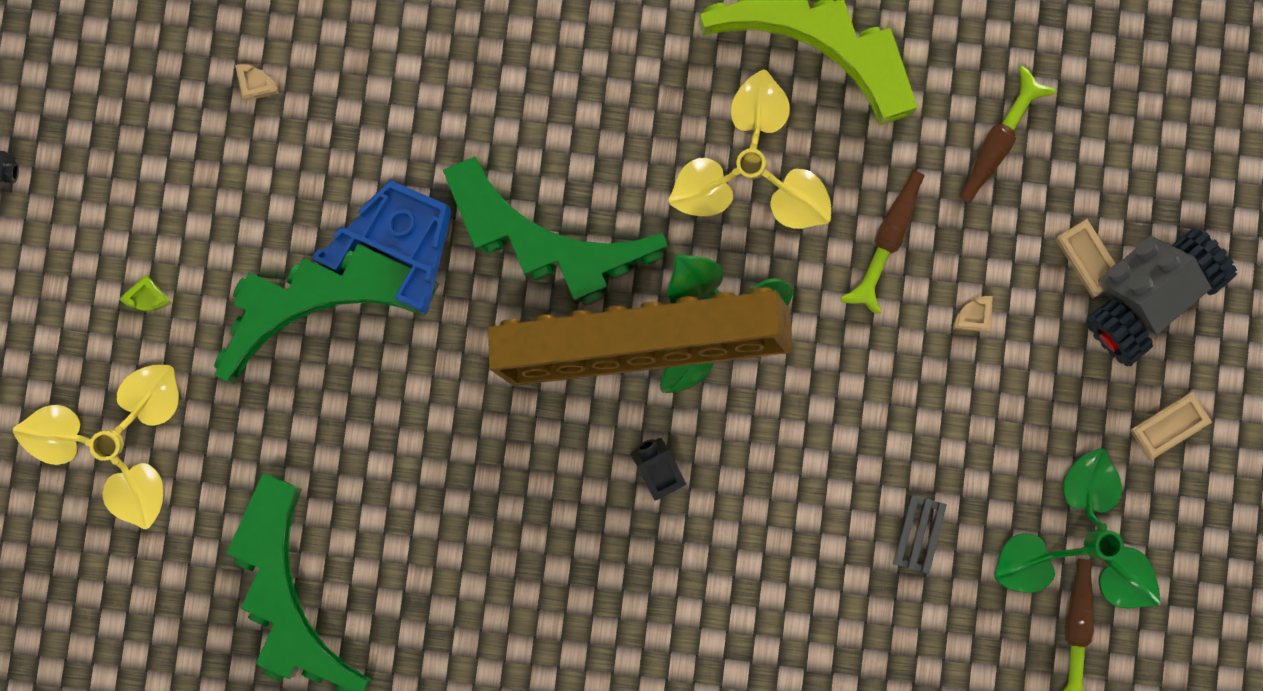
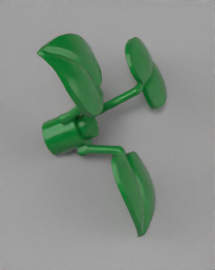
[660,255,794,393]
[994,448,1160,609]

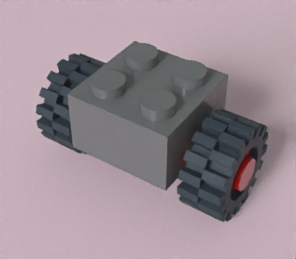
[1086,228,1237,367]

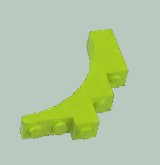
[699,0,918,126]

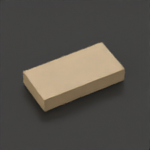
[1055,219,1115,298]
[1130,392,1212,460]

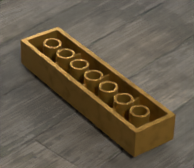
[488,287,793,386]

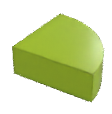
[119,275,172,311]

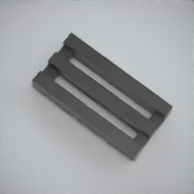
[893,495,947,574]

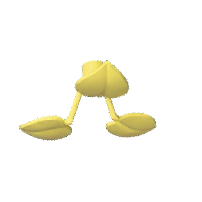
[668,70,831,229]
[13,364,179,529]

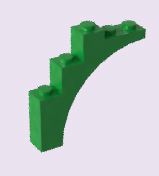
[443,156,668,306]
[214,244,439,384]
[226,473,372,691]

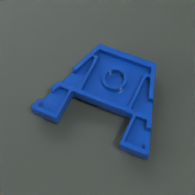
[311,180,452,315]

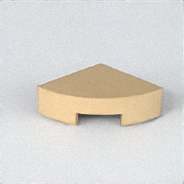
[235,64,279,101]
[953,296,993,333]

